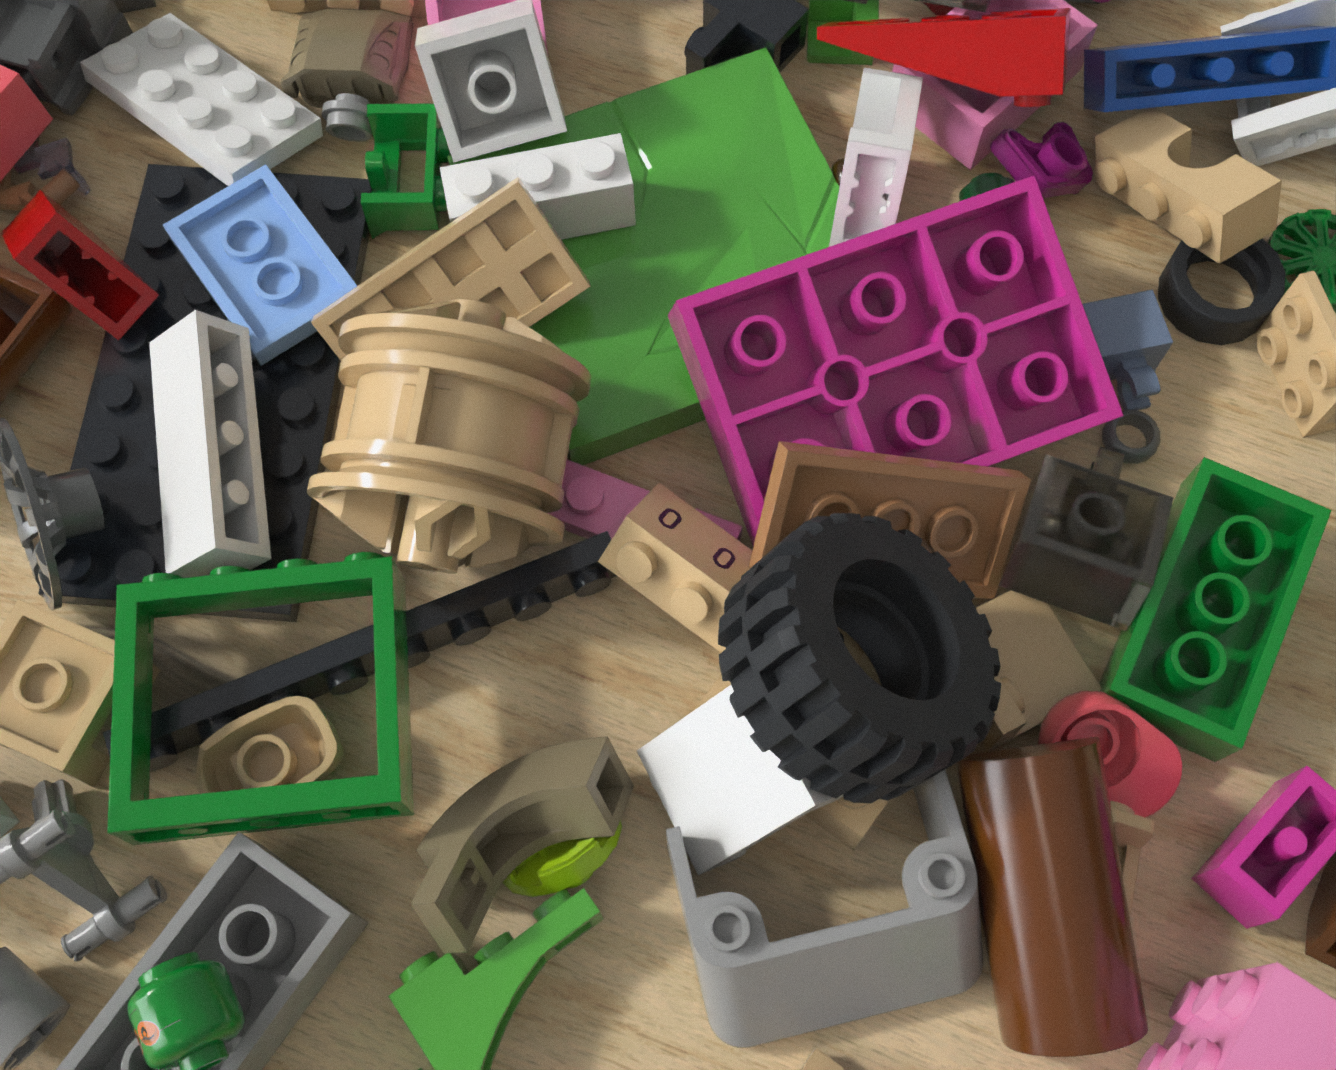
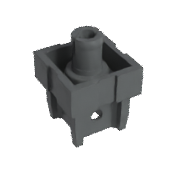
[0,0,133,116]

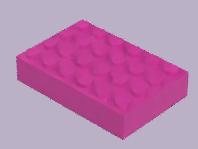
[668,175,1124,546]

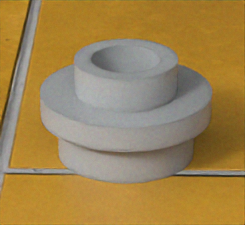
[322,93,372,142]

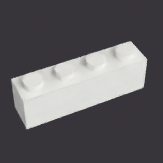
[150,310,271,578]

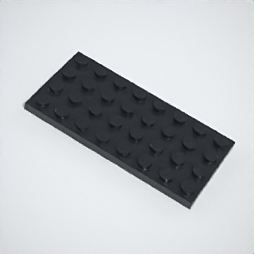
[38,164,372,622]

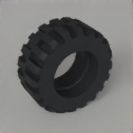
[718,513,1001,803]

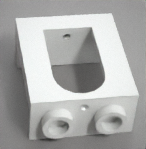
[1220,0,1336,166]
[829,68,923,247]

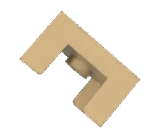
[0,599,161,787]

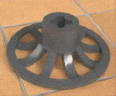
[0,418,105,610]

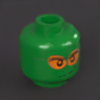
[127,952,245,1070]

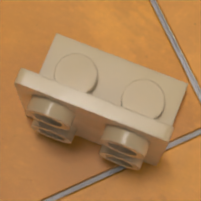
[1255,271,1336,438]
[976,581,1101,752]

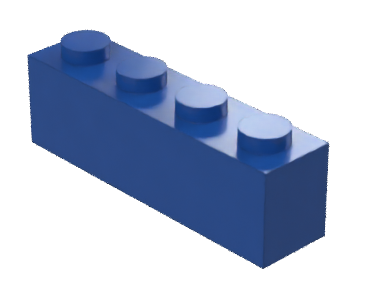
[1084,26,1336,112]

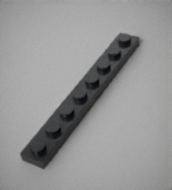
[103,531,617,772]

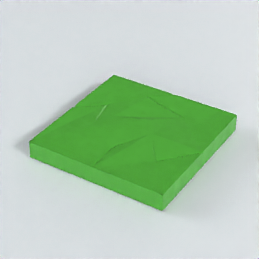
[447,47,840,465]

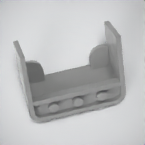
[666,770,983,1048]

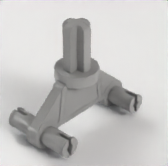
[0,779,167,962]

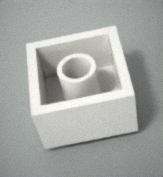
[415,0,567,162]

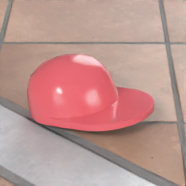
[1038,691,1182,817]

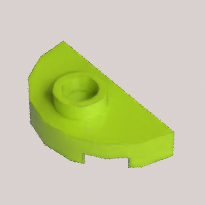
[502,820,622,897]

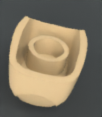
[196,696,344,794]

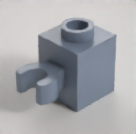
[1082,289,1173,410]

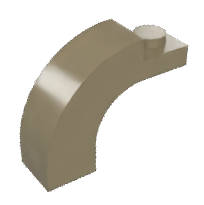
[411,736,634,953]

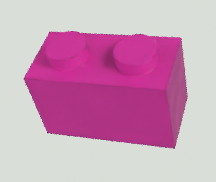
[1191,766,1336,929]

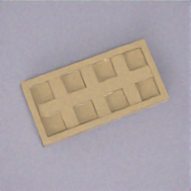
[311,177,590,360]

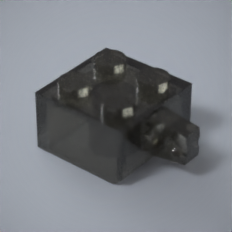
[998,446,1174,631]

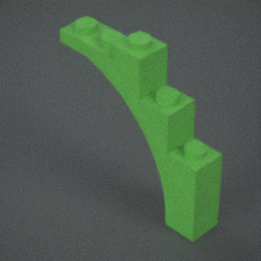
[388,888,604,1070]

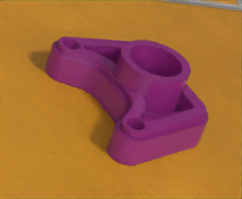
[990,122,1093,199]

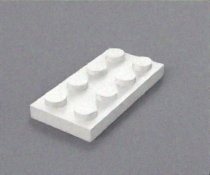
[80,13,323,186]

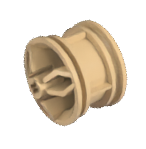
[307,299,591,574]

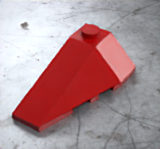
[817,8,1071,107]

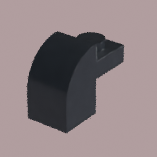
[684,0,809,75]

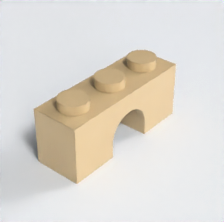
[1094,108,1282,264]

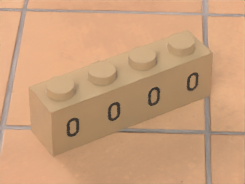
[598,482,865,664]

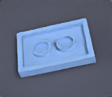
[162,164,357,366]

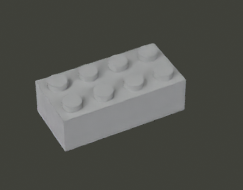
[56,832,369,1070]

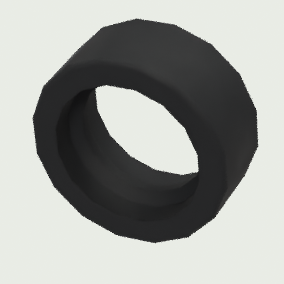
[1158,238,1286,345]

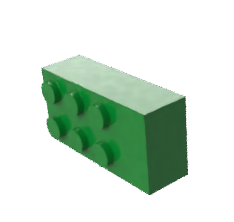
[1099,457,1332,762]

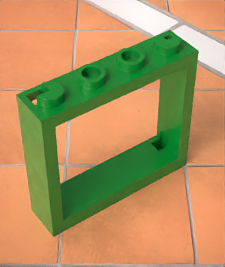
[107,552,414,845]

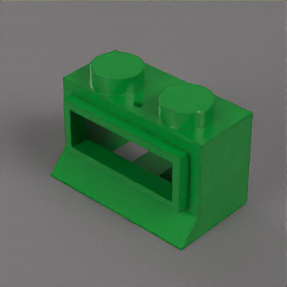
[361,104,451,239]

